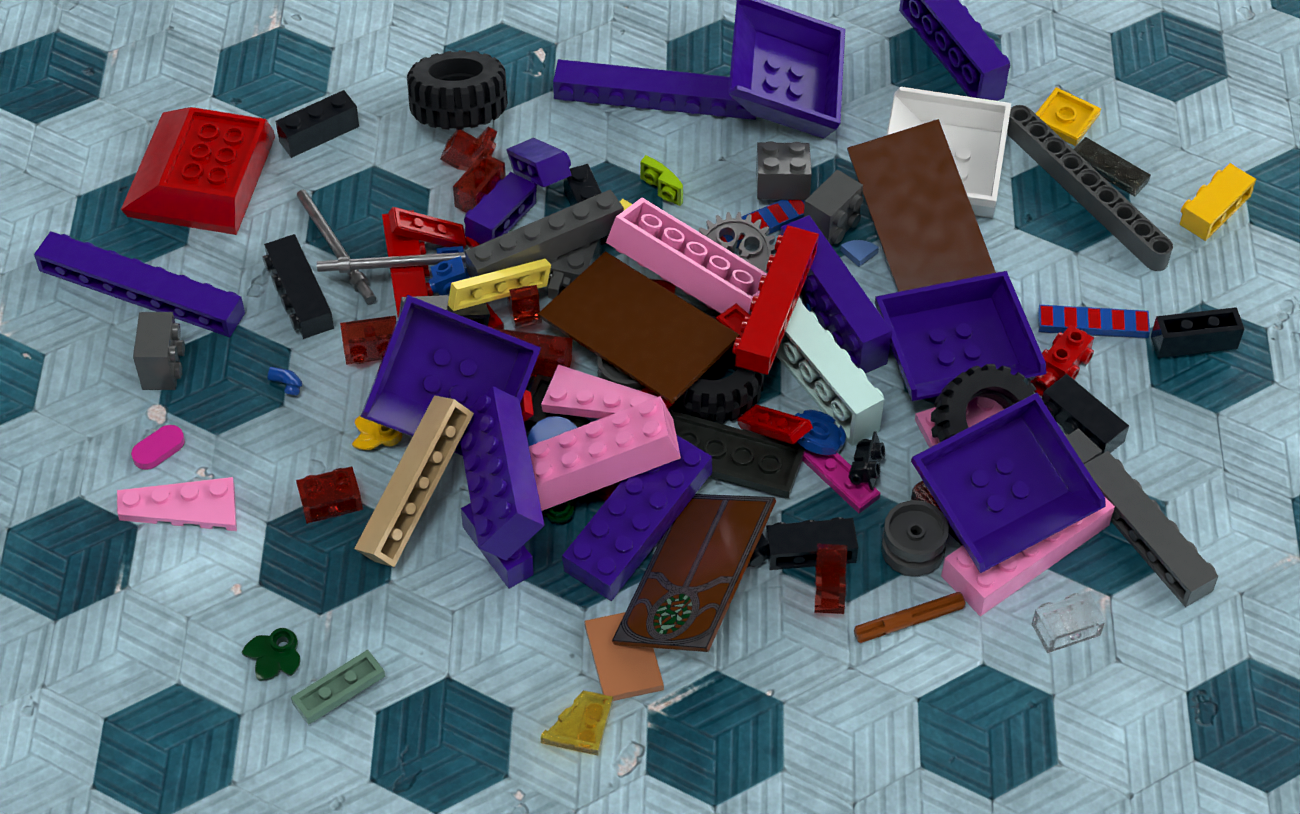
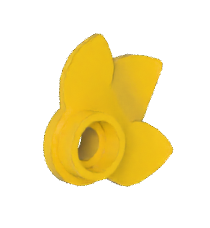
[352,415,403,450]

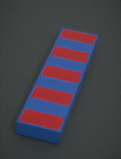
[720,200,805,248]
[1038,305,1150,338]

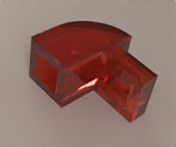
[440,126,497,173]
[507,285,542,329]
[814,544,847,614]

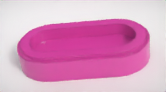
[131,425,185,470]

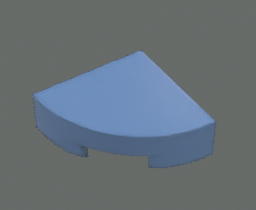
[840,240,879,267]

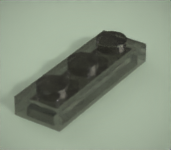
[1074,137,1151,197]

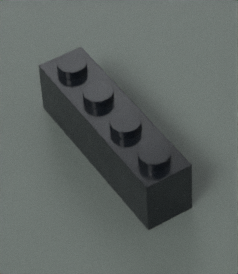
[262,234,334,339]

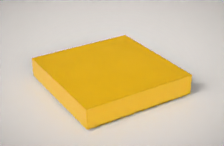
[1035,87,1101,146]

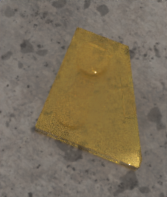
[540,690,613,756]

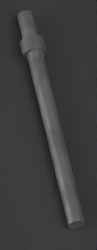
[297,189,376,304]
[317,252,466,273]

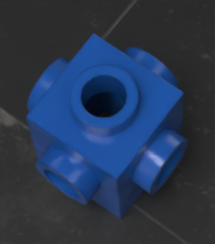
[429,256,470,295]

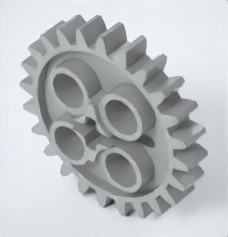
[699,212,776,273]

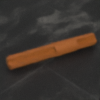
[854,592,966,643]

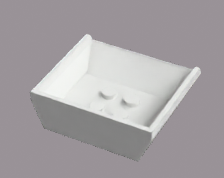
[886,87,1011,218]

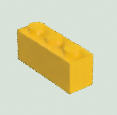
[1179,163,1256,241]

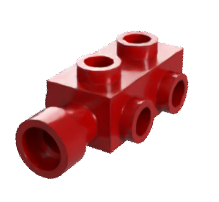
[1030,325,1094,396]

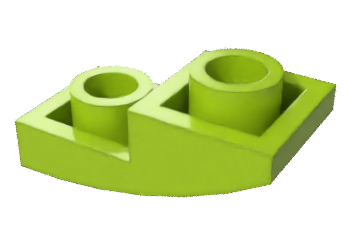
[640,155,683,206]

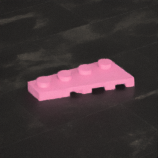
[541,364,657,419]
[117,477,237,531]

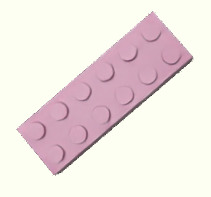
[606,198,767,315]
[529,396,681,511]
[941,498,1115,617]

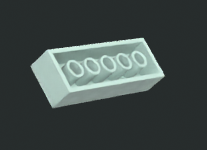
[776,297,884,446]

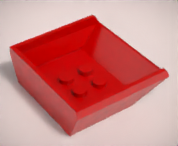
[121,107,275,235]

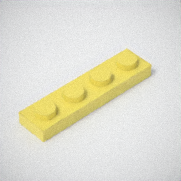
[448,258,551,311]

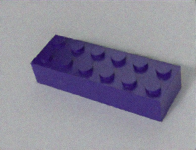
[899,0,1010,101]
[780,215,892,373]
[460,386,545,560]
[562,435,712,601]

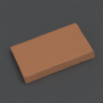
[584,612,664,703]

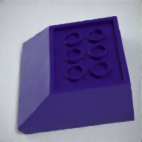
[728,0,846,139]
[875,271,1046,401]
[360,295,541,456]
[911,393,1106,573]

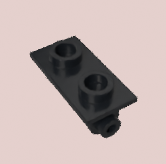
[849,431,885,490]

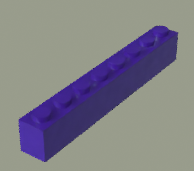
[553,59,757,120]
[34,231,245,337]

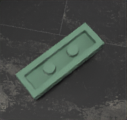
[291,650,385,725]

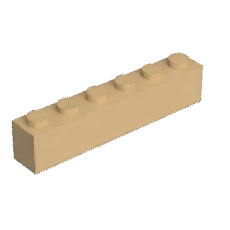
[354,396,474,567]

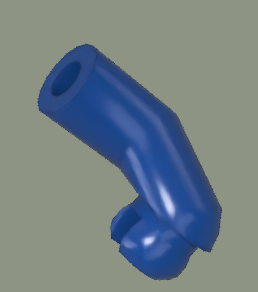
[268,367,302,396]

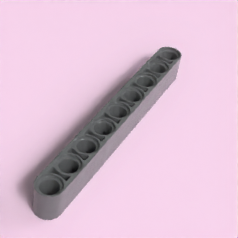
[1007,105,1173,271]

